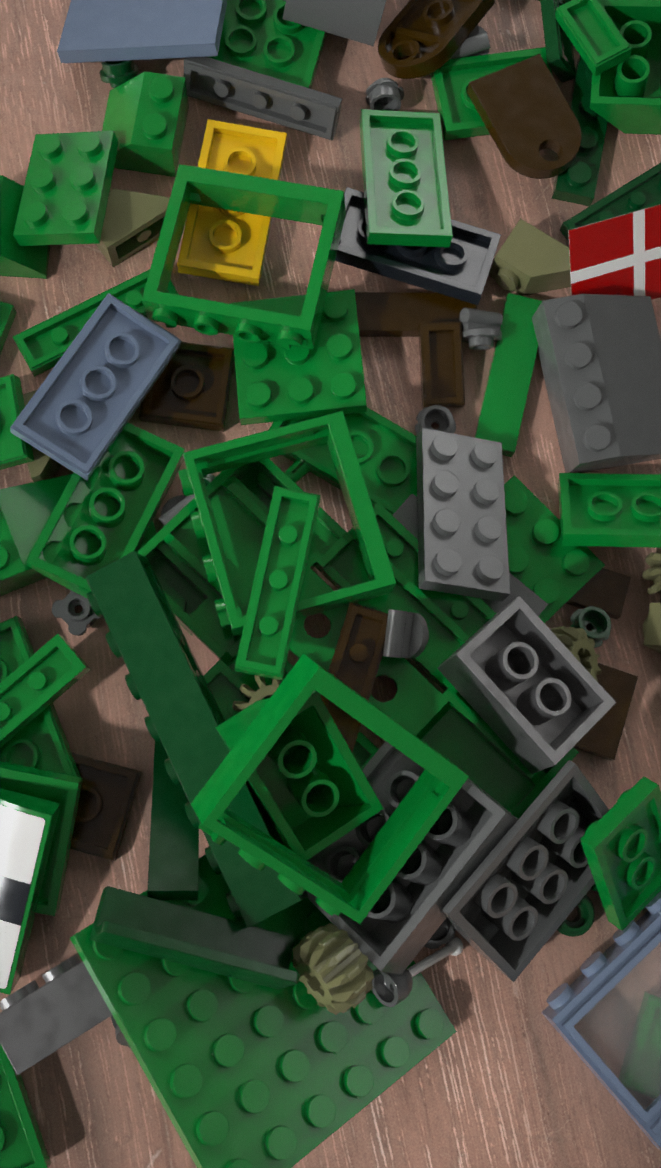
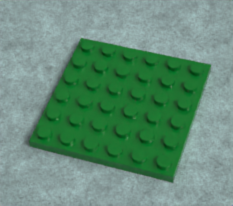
[70,827,457,1168]

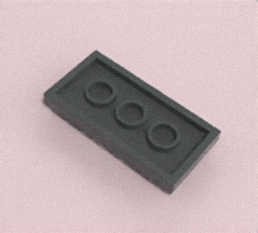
[416,428,510,601]

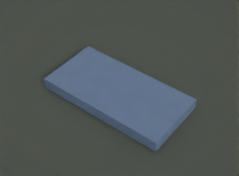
[57,0,227,63]
[10,293,182,481]

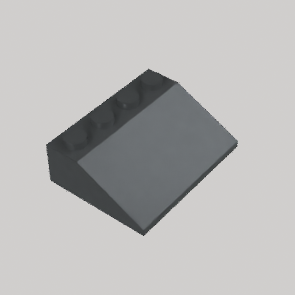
[532,294,661,473]
[306,725,518,975]
[442,760,609,982]

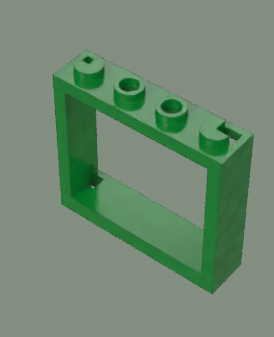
[141,164,346,350]
[178,411,396,637]
[191,653,469,924]

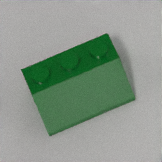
[590,0,661,135]
[215,690,384,860]

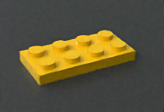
[177,119,287,286]

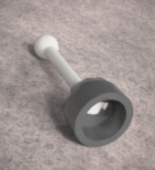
[372,937,463,1007]

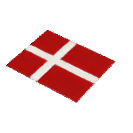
[568,204,661,300]

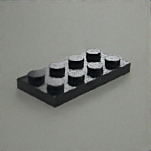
[335,187,501,305]

